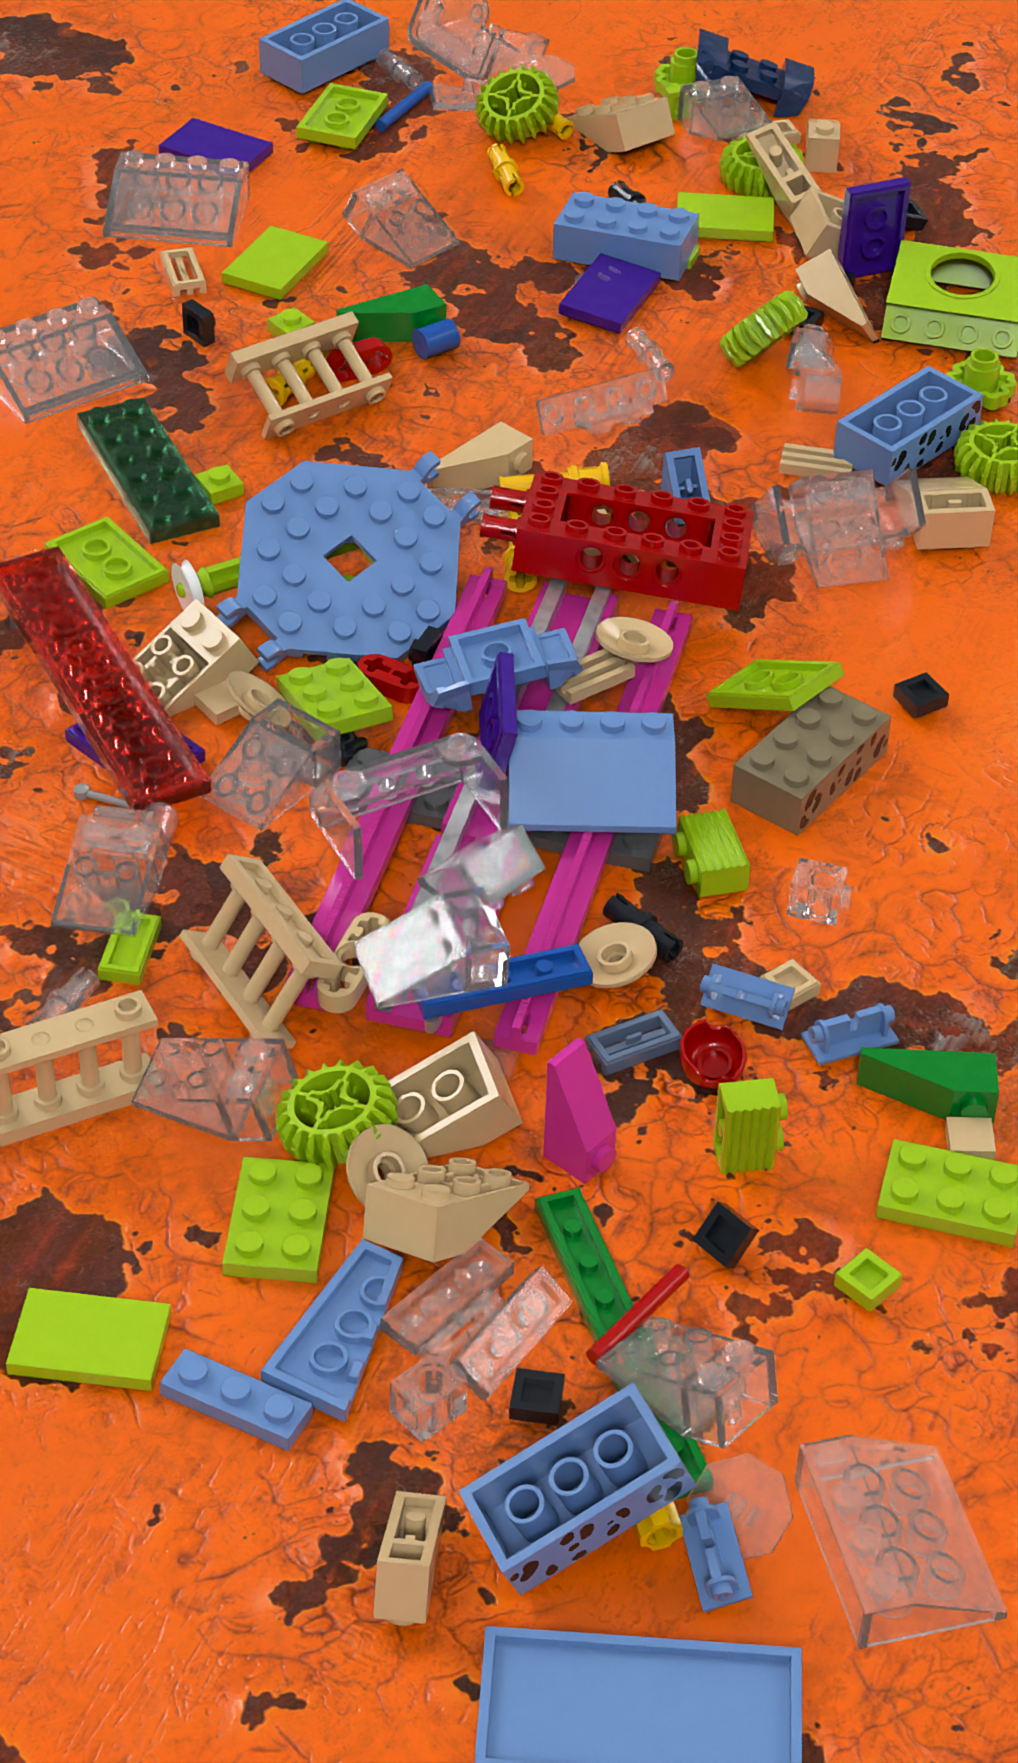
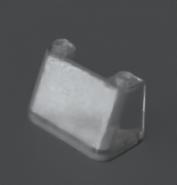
[407,0,550,84]

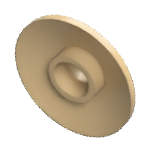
[595,617,674,664]
[226,671,294,728]
[578,922,657,988]
[346,1124,428,1206]

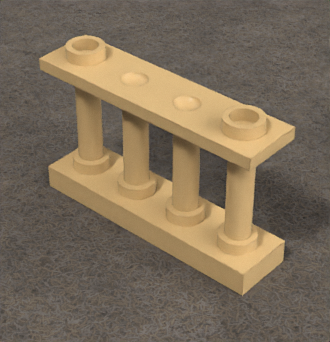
[224,311,393,440]
[179,854,343,1049]
[0,990,164,1147]

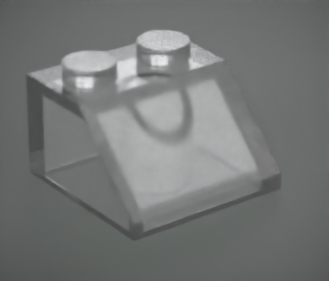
[417,824,546,917]

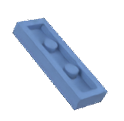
[159,1348,313,1451]

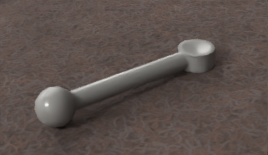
[73,783,151,817]

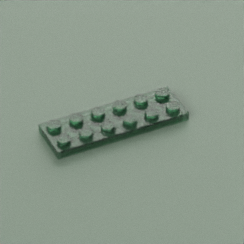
[77,397,220,544]

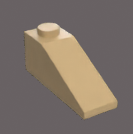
[805,118,840,173]
[746,121,821,227]
[795,248,878,342]
[427,421,533,498]
[373,1491,447,1626]

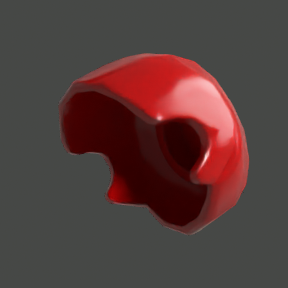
[679,1019,748,1089]

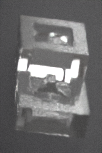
[429,78,489,111]

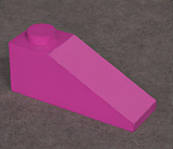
[543,1037,617,1184]

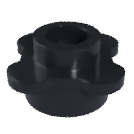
[320,732,368,767]

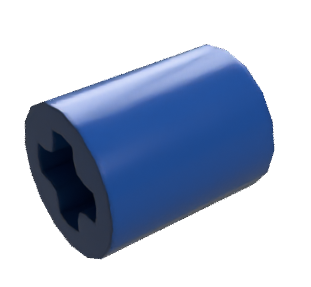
[412,318,460,359]

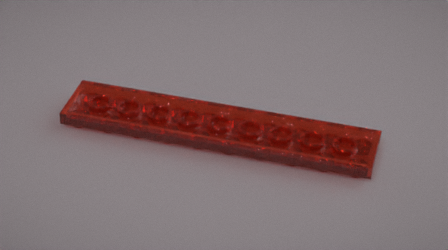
[0,546,211,817]

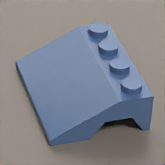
[508,710,676,834]

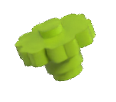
[654,47,711,99]
[946,348,1017,410]

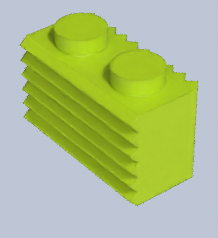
[672,808,750,898]
[712,1078,788,1175]

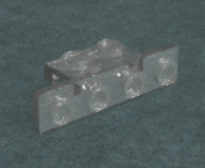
[536,367,667,435]

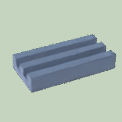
[584,1009,682,1076]

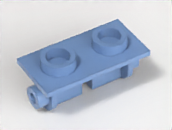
[700,964,795,1030]
[801,1003,899,1066]
[679,1497,753,1613]

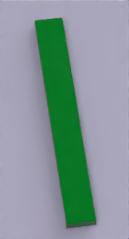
[535,1188,714,1500]

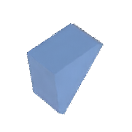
[661,447,711,526]

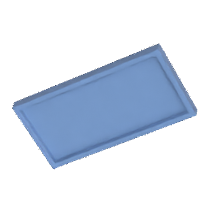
[474,1626,802,1763]

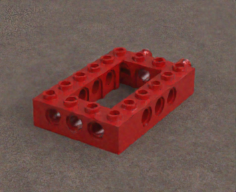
[480,471,754,611]

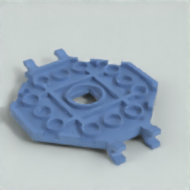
[216,450,481,673]

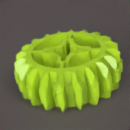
[475,64,559,145]
[719,137,805,198]
[719,291,808,367]
[953,418,1018,496]
[275,1059,398,1169]

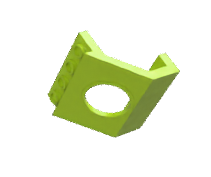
[881,240,1018,359]

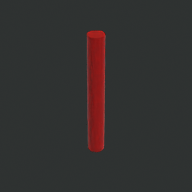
[586,1264,690,1366]

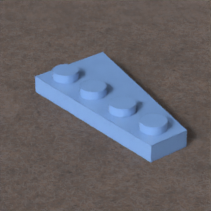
[261,1239,403,1422]

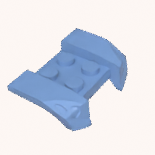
[414,618,583,711]

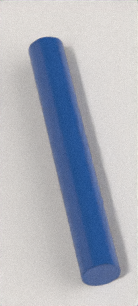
[375,81,434,132]

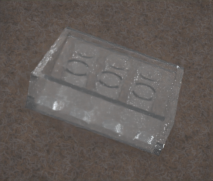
[103,150,250,247]
[0,296,149,424]
[794,1435,1008,1649]

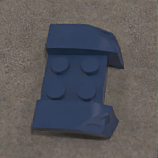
[696,29,814,117]

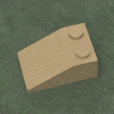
[790,187,844,260]
[361,1031,523,1158]

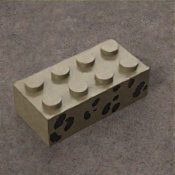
[730,686,891,836]

